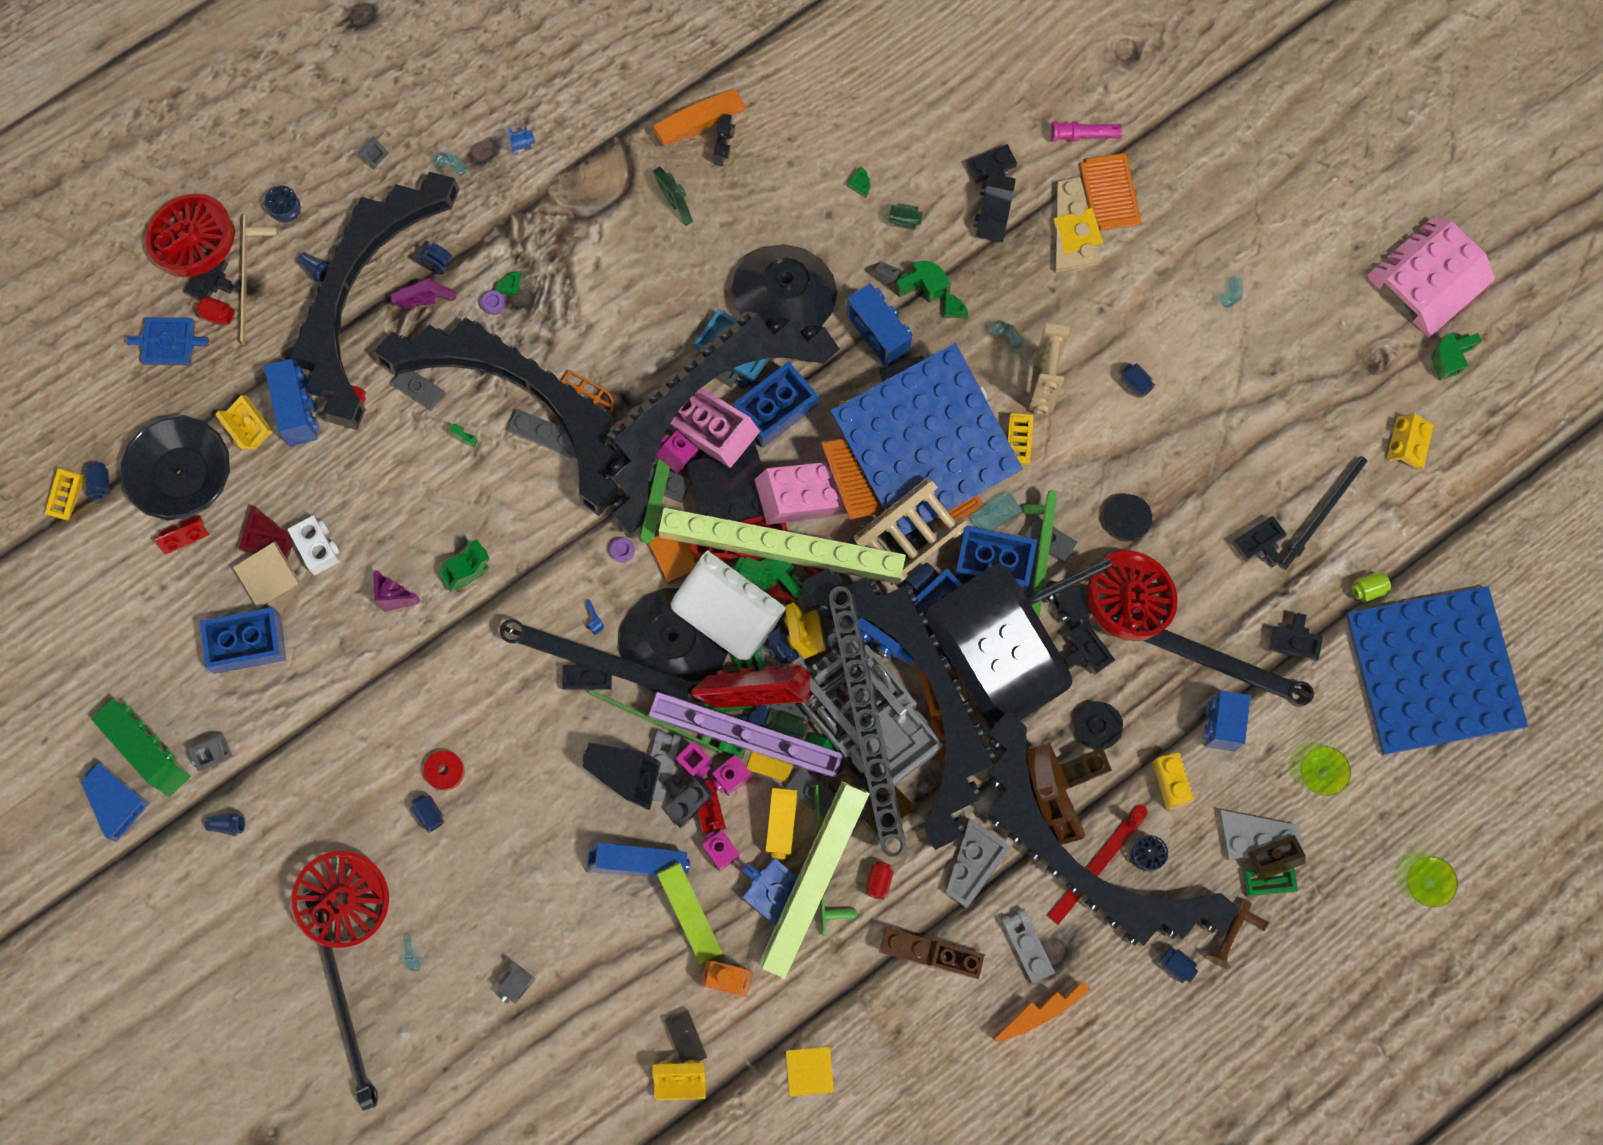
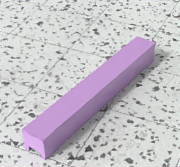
[648,692,843,779]

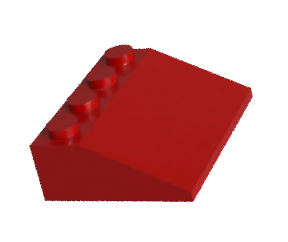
[692,665,810,708]

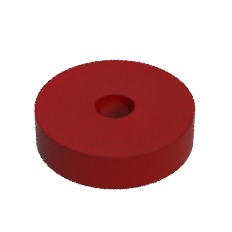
[424,750,465,791]

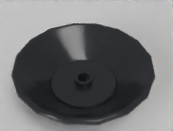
[731,244,838,336]
[120,415,230,521]
[619,588,728,695]

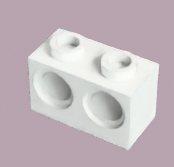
[288,515,340,576]

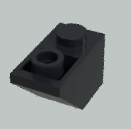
[1045,581,1092,629]

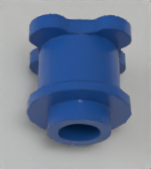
[508,127,535,155]

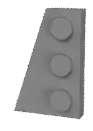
[1219,810,1303,860]
[946,818,1011,909]

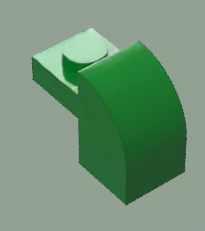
[896,261,951,303]
[1432,332,1482,381]
[438,539,490,592]
[761,558,804,599]

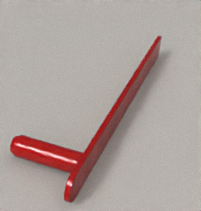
[1047,805,1148,925]

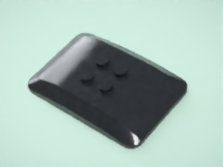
[925,564,1072,729]

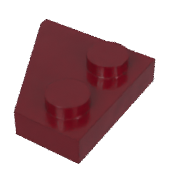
[239,506,293,561]

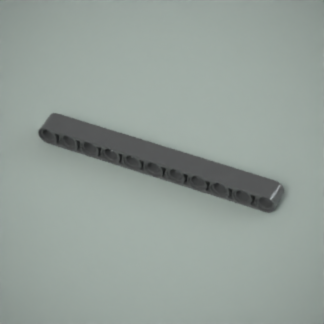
[829,586,906,857]

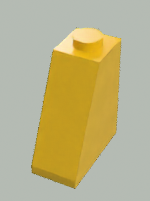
[766,788,798,860]

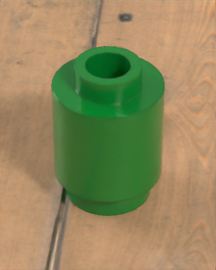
[735,557,773,588]

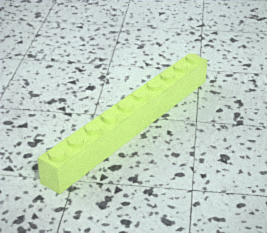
[659,508,906,584]

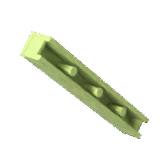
[759,781,870,980]

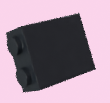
[583,742,661,810]

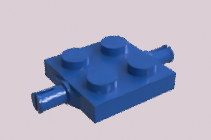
[126,317,209,366]
[846,617,915,666]
[741,858,798,926]

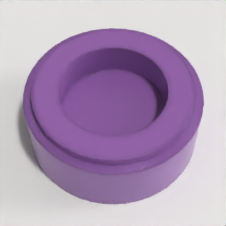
[481,290,505,315]
[610,538,635,563]

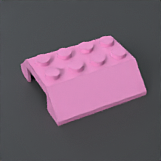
[1367,216,1495,338]

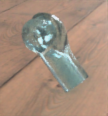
[433,152,468,176]
[1220,276,1243,308]
[989,320,1023,347]

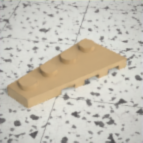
[1055,177,1101,273]

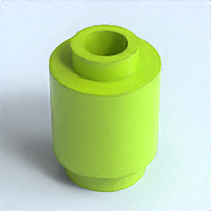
[1352,572,1391,603]

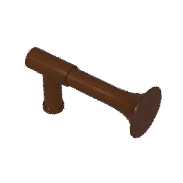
[1206,899,1269,969]

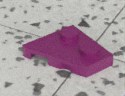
[391,279,456,309]

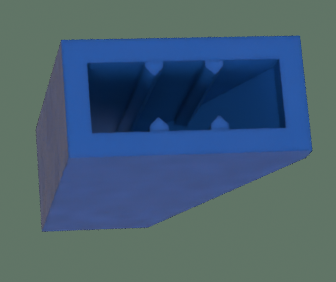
[81,763,150,842]

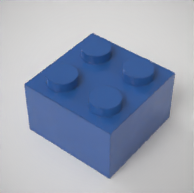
[1203,690,1251,752]

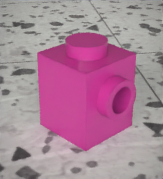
[656,430,698,474]
[675,741,712,778]
[712,754,752,796]
[702,830,740,872]

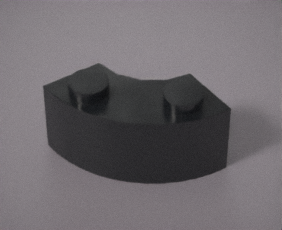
[973,173,1016,242]

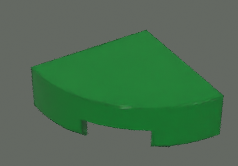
[847,166,870,198]
[495,271,522,296]
[944,293,968,318]
[450,424,478,448]
[808,734,841,753]
[719,741,746,759]

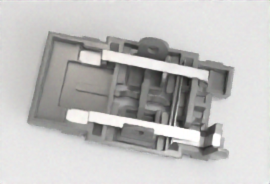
[782,617,945,796]

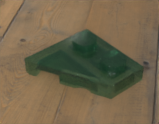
[653,166,693,226]

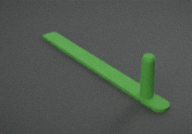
[641,428,674,543]
[1023,490,1057,617]
[589,690,722,754]
[814,785,857,936]

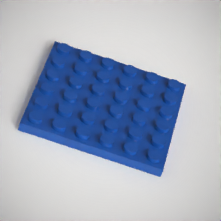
[830,343,1023,535]
[1346,586,1528,755]

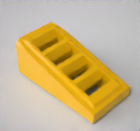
[1007,413,1033,465]
[44,468,84,521]

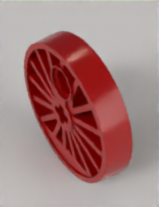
[145,193,235,277]
[1086,550,1178,641]
[290,851,389,948]

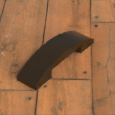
[1029,747,1112,801]

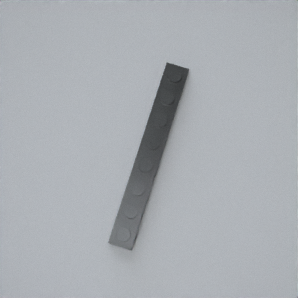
[508,409,691,503]

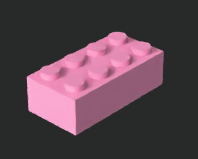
[668,388,760,468]
[755,462,848,525]

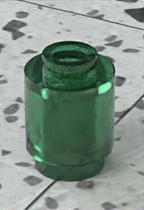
[889,203,923,229]
[770,711,808,739]

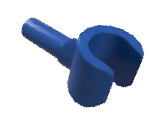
[585,600,604,635]

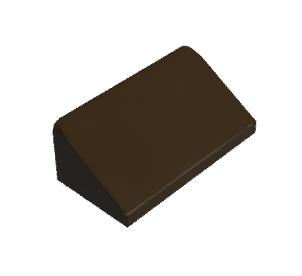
[1248,835,1306,881]

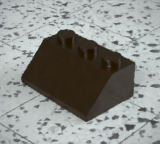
[829,763,916,841]

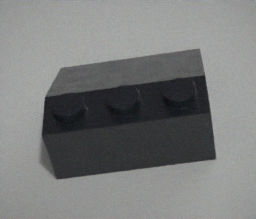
[687,446,764,522]

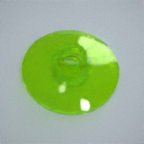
[1301,746,1351,796]
[1407,857,1458,907]

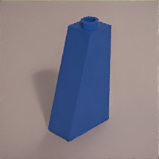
[587,843,690,878]

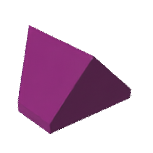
[373,570,421,612]

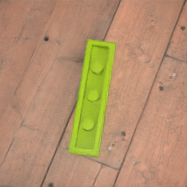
[657,862,723,964]

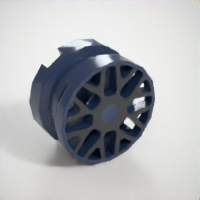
[265,185,301,223]
[415,241,453,275]
[1130,835,1168,872]

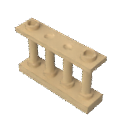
[1029,323,1070,415]
[853,476,967,585]

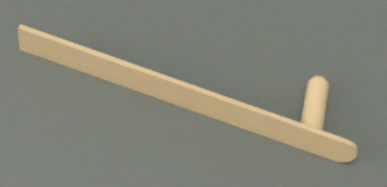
[240,213,278,345]

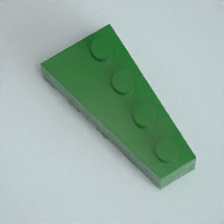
[91,698,191,797]

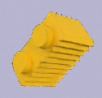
[1152,752,1195,810]

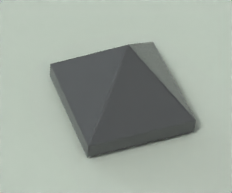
[358,136,389,169]
[875,262,902,285]

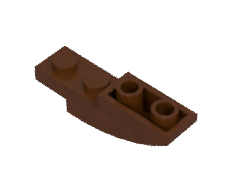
[1027,742,1086,845]
[879,927,985,979]

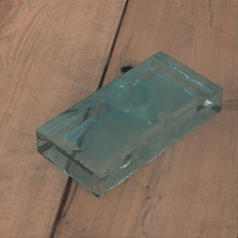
[969,491,1022,531]

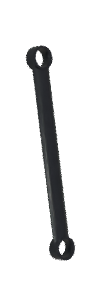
[1109,608,1314,707]
[500,619,705,706]
[303,885,379,1111]

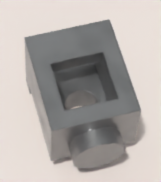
[188,734,233,772]
[496,962,535,1004]

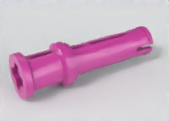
[1051,121,1122,142]

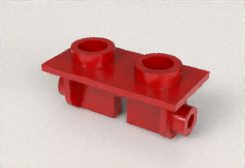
[154,515,210,555]
[698,780,726,834]

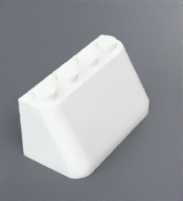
[671,550,786,660]

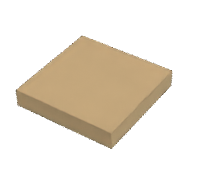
[233,542,301,609]

